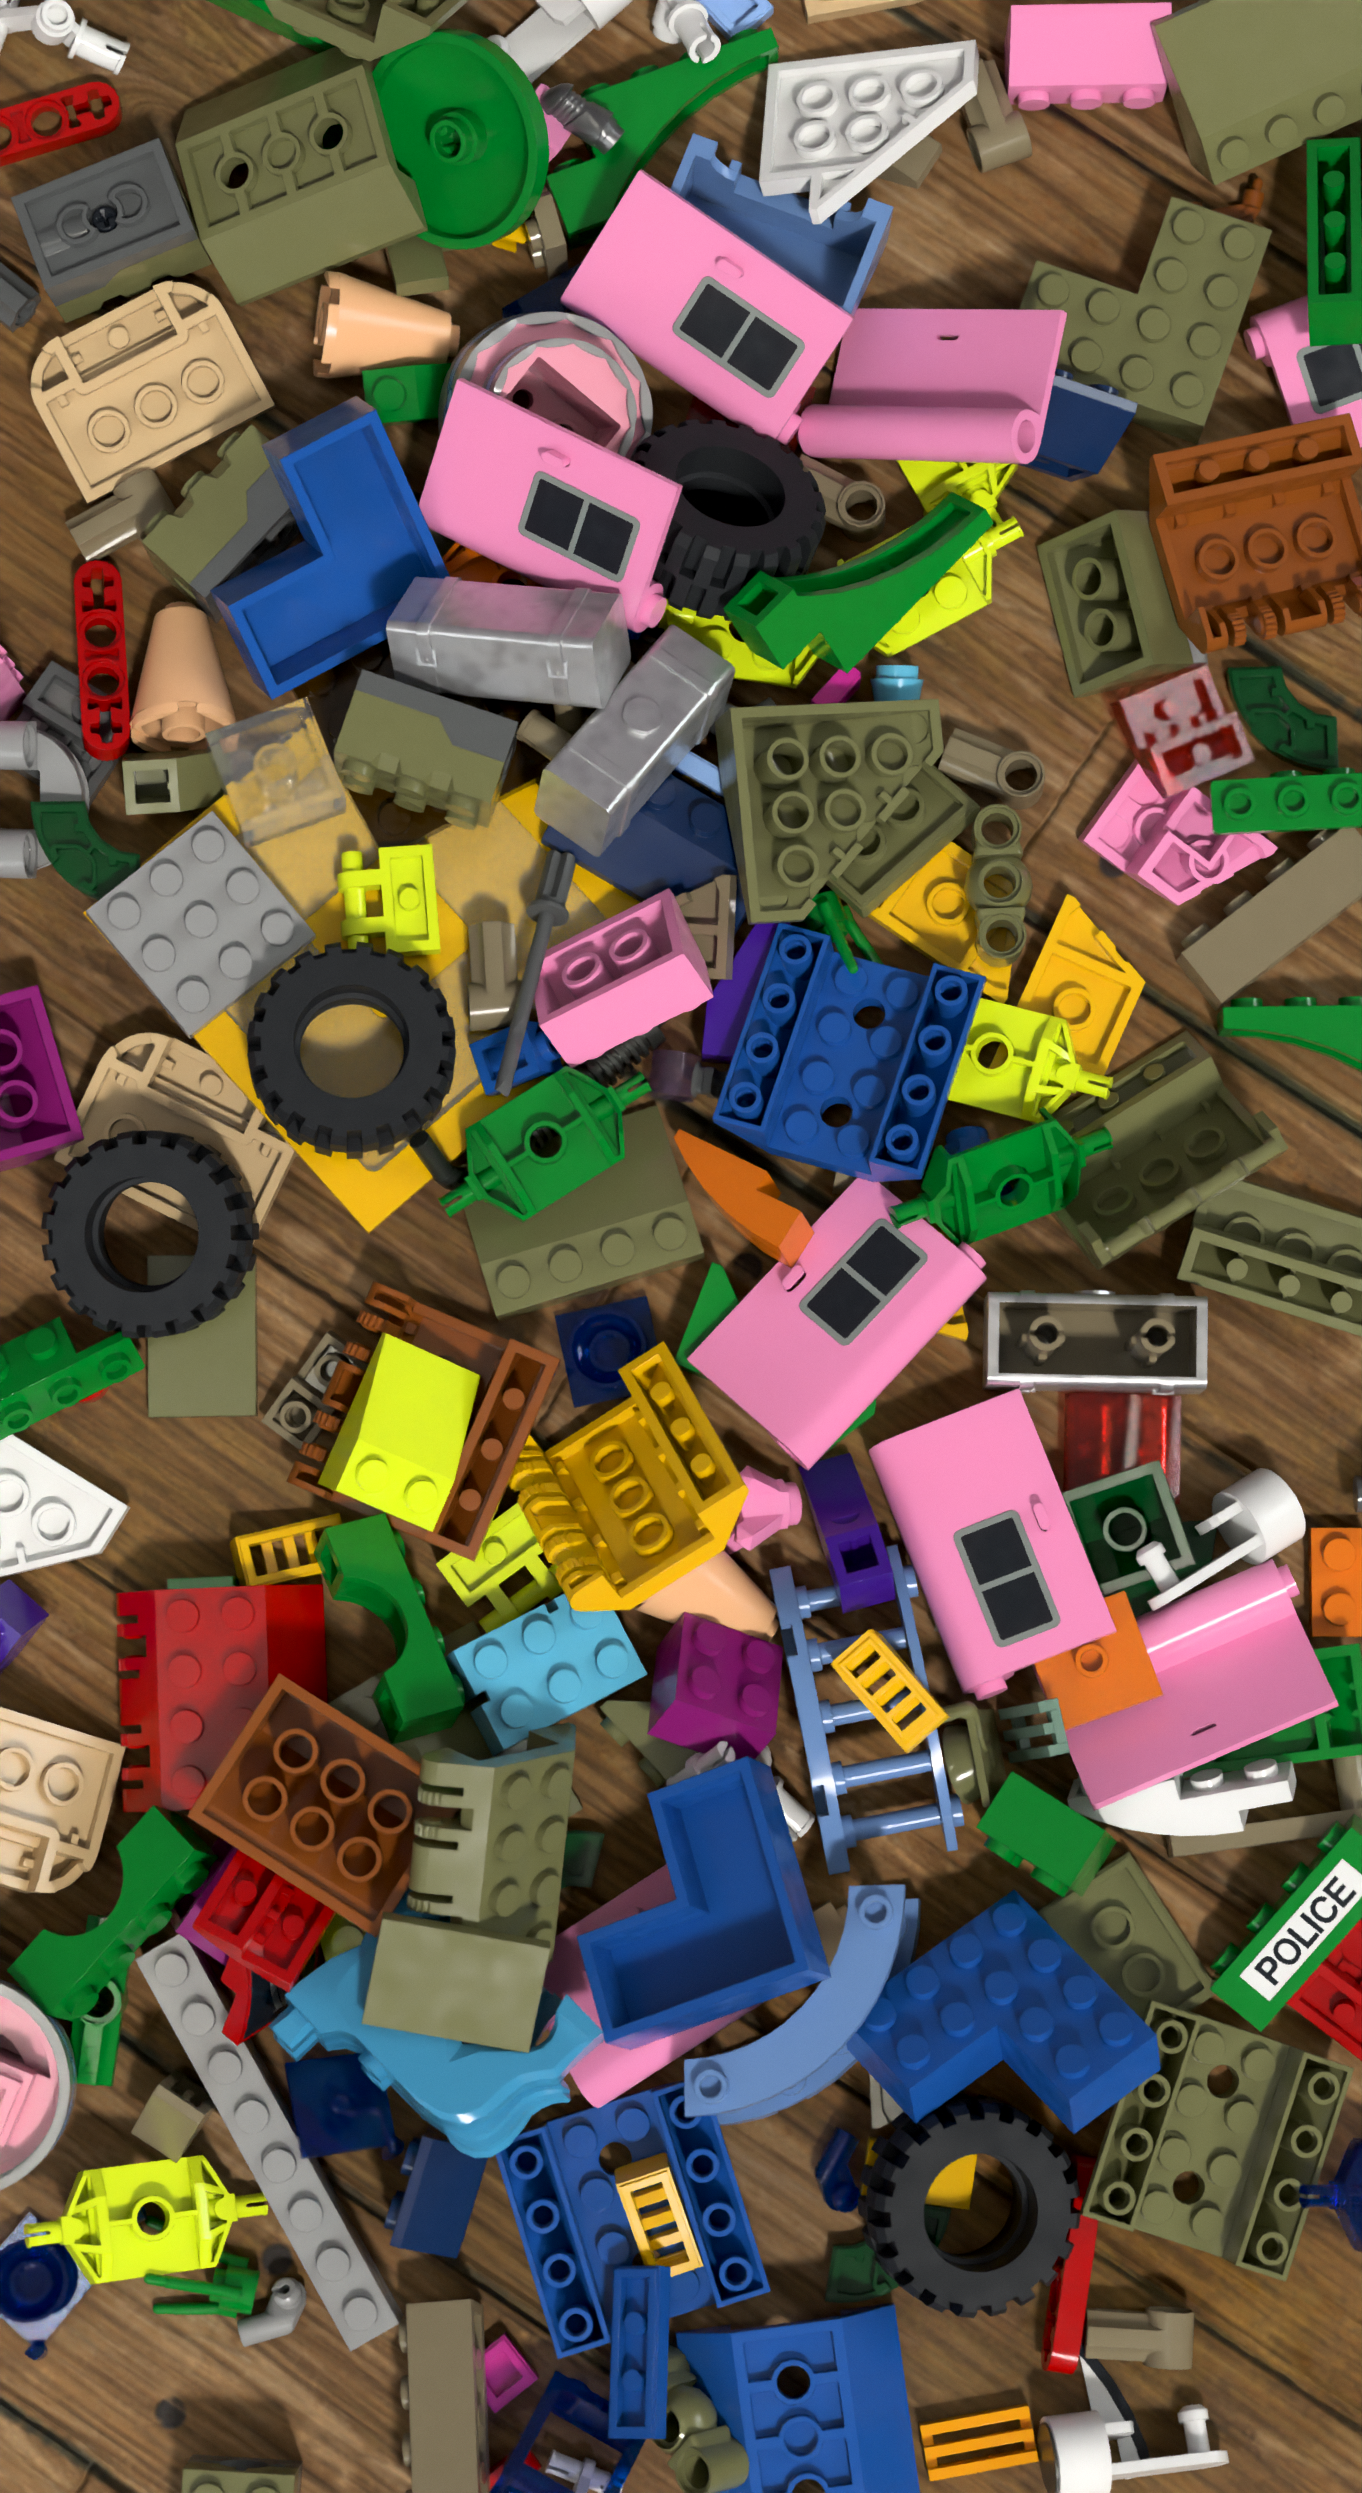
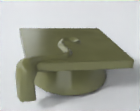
[942,1701,1007,1807]

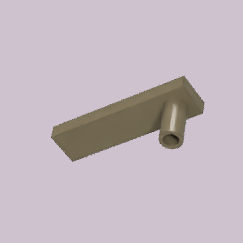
[1165,1755,1362,1858]

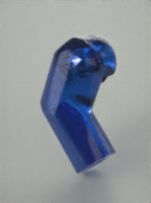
[814,2127,861,2213]

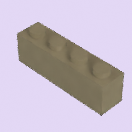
[1176,828,1362,1011]
[399,2299,490,2493]

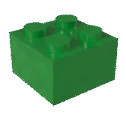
[976,1771,1117,1898]

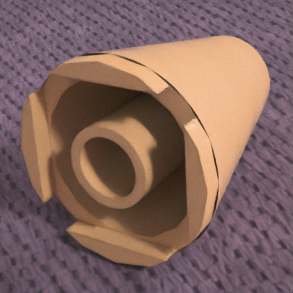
[313,271,460,379]
[130,601,237,752]
[632,1550,779,1642]

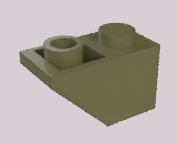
[122,748,233,815]
[600,1700,699,1787]

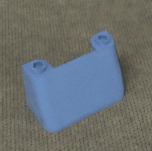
[670,133,894,316]

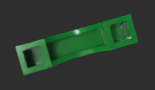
[314,1513,465,1745]
[7,1805,218,2021]

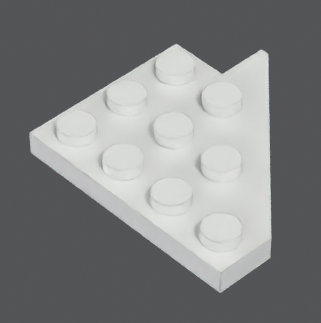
[759,40,979,225]
[0,1434,131,1578]

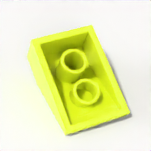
[318,1332,481,1532]

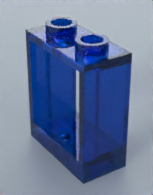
[489,2370,646,2493]

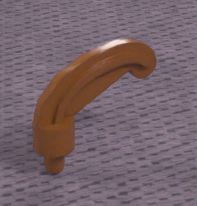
[1191,177,1265,223]

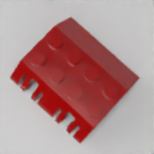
[116,1584,328,1812]

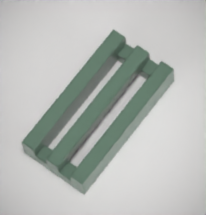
[998,1698,1070,1763]

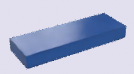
[608,2266,671,2439]

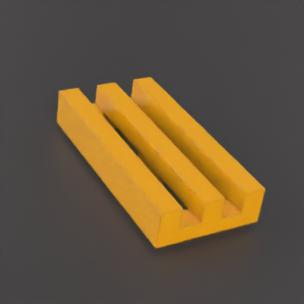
[919,2403,1039,2482]

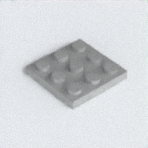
[86,811,316,1039]

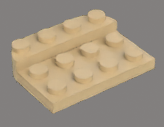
[30,281,275,505]
[53,1032,298,1244]
[0,1707,126,1893]

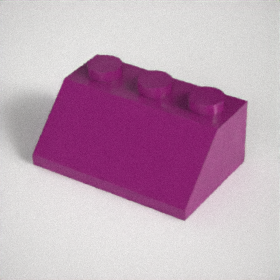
[0,985,84,1172]

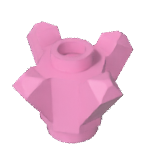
[724,1465,802,1555]

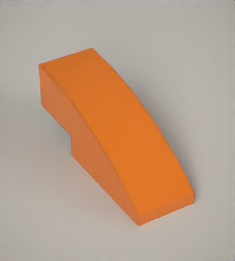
[673,1129,814,1269]

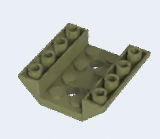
[175,46,428,307]
[1079,1999,1354,2282]

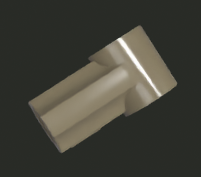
[961,59,1032,174]
[799,454,886,543]
[65,470,176,562]
[938,728,1045,810]
[467,921,522,1031]
[1083,2306,1195,2370]

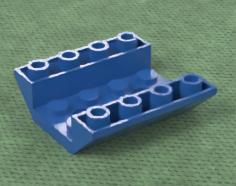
[712,923,986,1182]
[496,2080,771,2359]
[676,2303,920,2493]

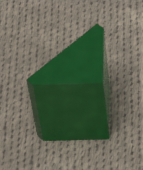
[1062,1460,1196,1595]

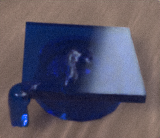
[555,1296,658,1408]
[284,2053,404,2161]
[0,2211,94,2361]

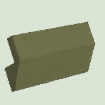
[1177,1179,1362,1337]

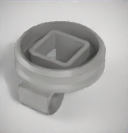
[0,721,90,879]

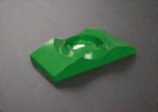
[1183,1643,1362,1778]

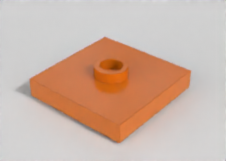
[1034,1590,1164,1731]

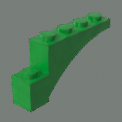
[546,27,779,250]
[723,492,994,673]
[1217,996,1362,1072]

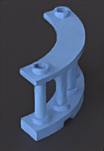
[769,1545,965,1875]
[684,1884,921,2126]

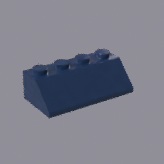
[541,774,747,936]

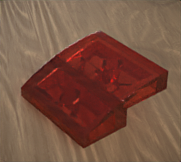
[1110,665,1255,799]
[1063,1393,1181,1505]

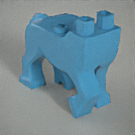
[269,1889,605,2158]

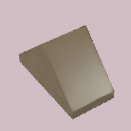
[131,2070,216,2163]

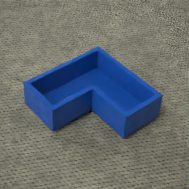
[210,396,450,700]
[577,1756,831,2050]
[846,1890,1161,2134]

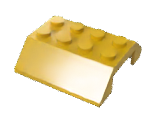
[508,1341,749,1611]

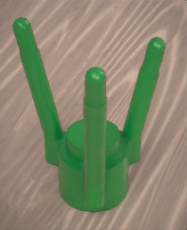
[795,891,884,974]
[144,2215,260,2318]

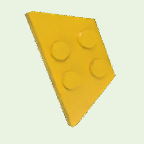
[841,841,1016,1004]
[989,894,1145,1076]

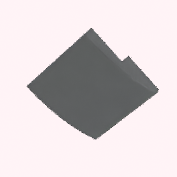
[14,661,133,807]

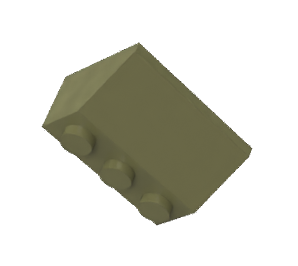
[1037,510,1194,698]

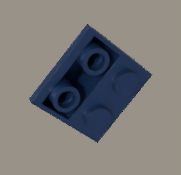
[1018,369,1138,482]
[384,2126,489,2258]

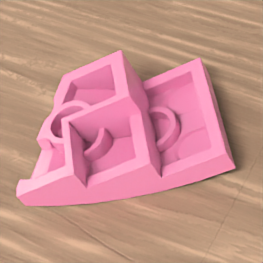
[1078,753,1278,905]

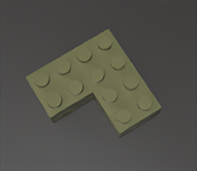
[1019,197,1273,444]

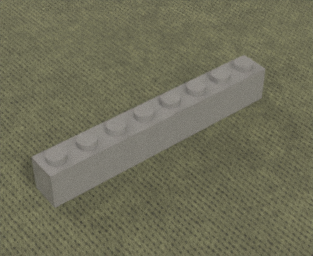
[135,1934,403,2352]

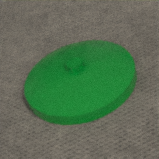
[372,28,549,250]

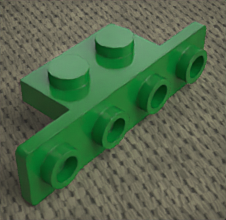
[1209,767,1362,835]
[0,1316,145,1440]

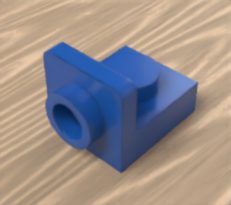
[469,1021,563,1096]

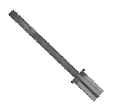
[494,850,576,1097]

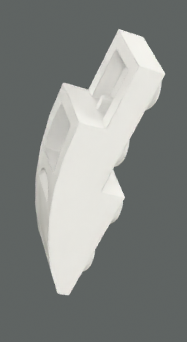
[1067,1759,1297,1836]

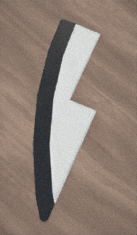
[1079,2342,1150,2480]

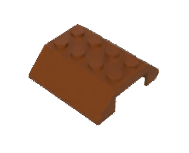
[1149,413,1362,654]
[286,1281,561,1562]

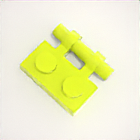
[337,844,441,956]
[436,1503,563,1633]

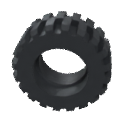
[631,419,826,621]
[247,942,456,1159]
[41,1130,259,1339]
[858,2092,1081,2318]

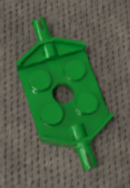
[437,1066,652,1223]
[889,1107,1113,1246]

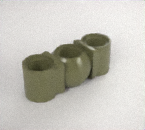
[964,804,1033,968]
[652,2346,750,2493]

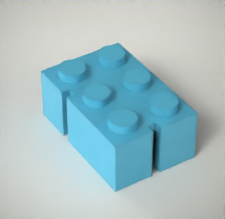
[445,1594,647,1756]

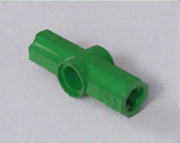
[70,1914,130,2086]

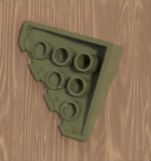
[715,699,944,925]

